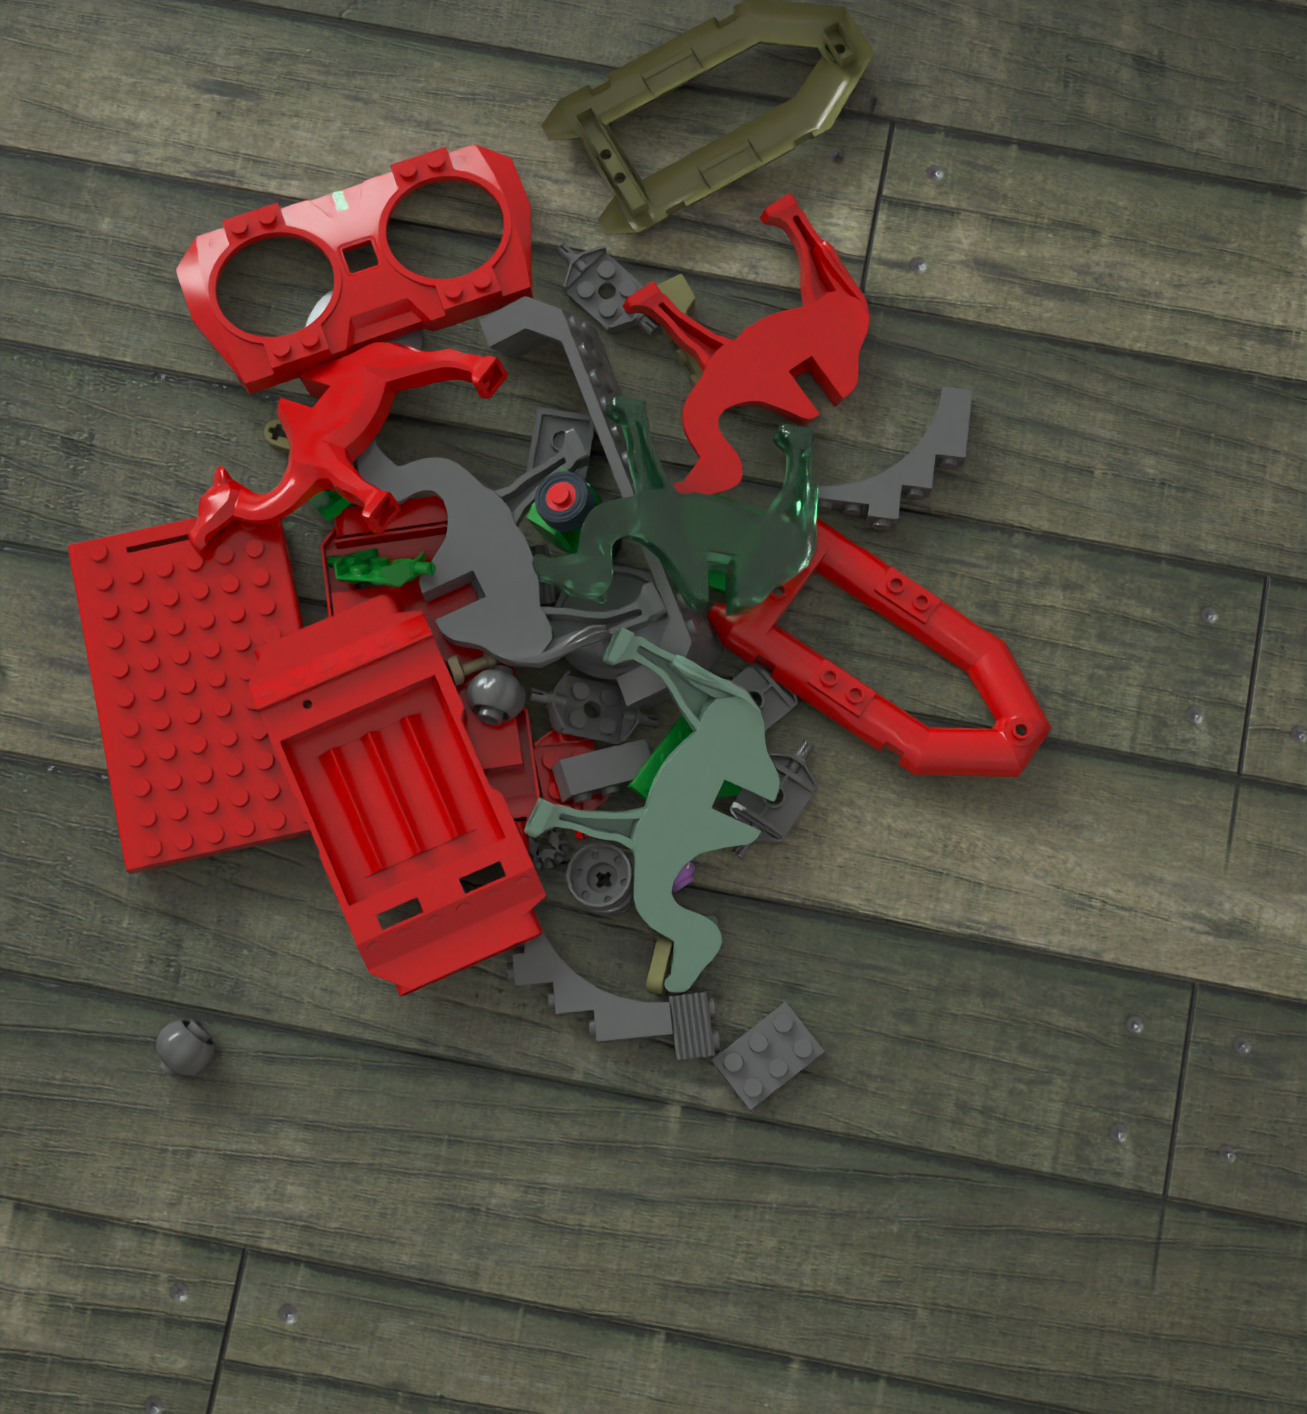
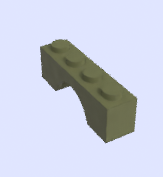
[657,273,703,388]

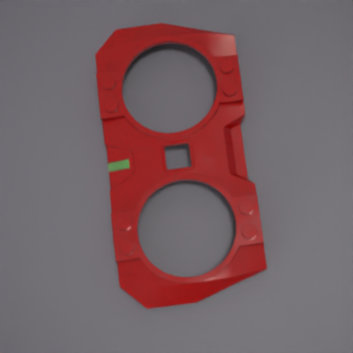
[176,144,533,394]

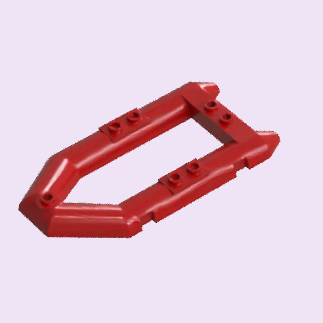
[707,513,1051,777]

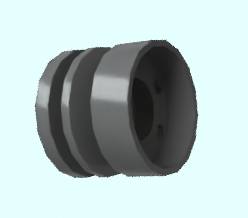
[566,842,634,917]

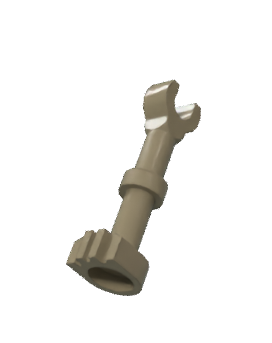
[444,653,501,686]

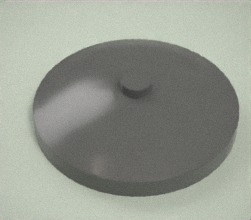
[555,566,670,679]

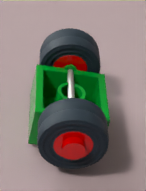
[526,468,622,567]

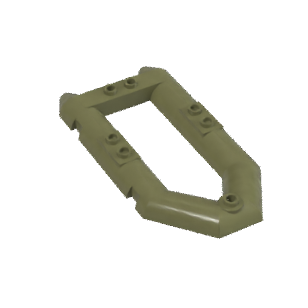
[541,0,875,235]

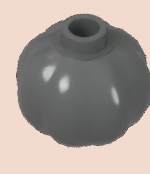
[467,665,526,725]
[156,1018,215,1077]

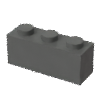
[552,739,651,805]

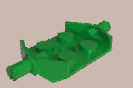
[327,548,436,587]

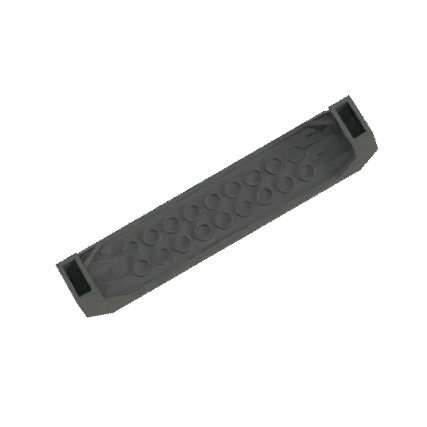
[479,296,723,710]

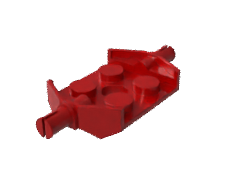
[533,727,608,840]

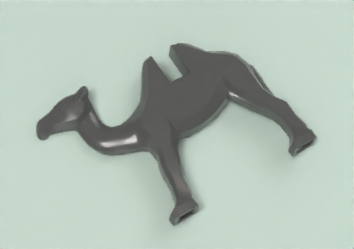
[356,427,667,668]

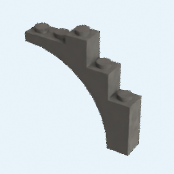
[807,386,973,531]
[507,908,673,1044]

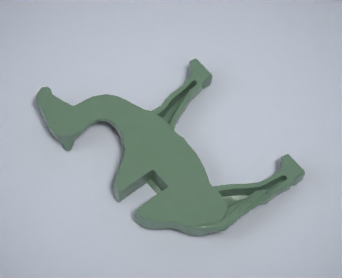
[524,627,780,992]

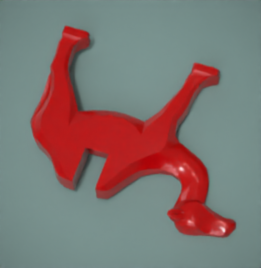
[622,193,870,504]
[188,342,508,550]

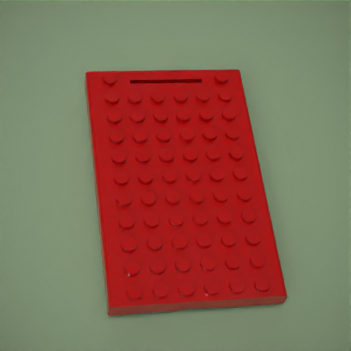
[68,517,312,874]

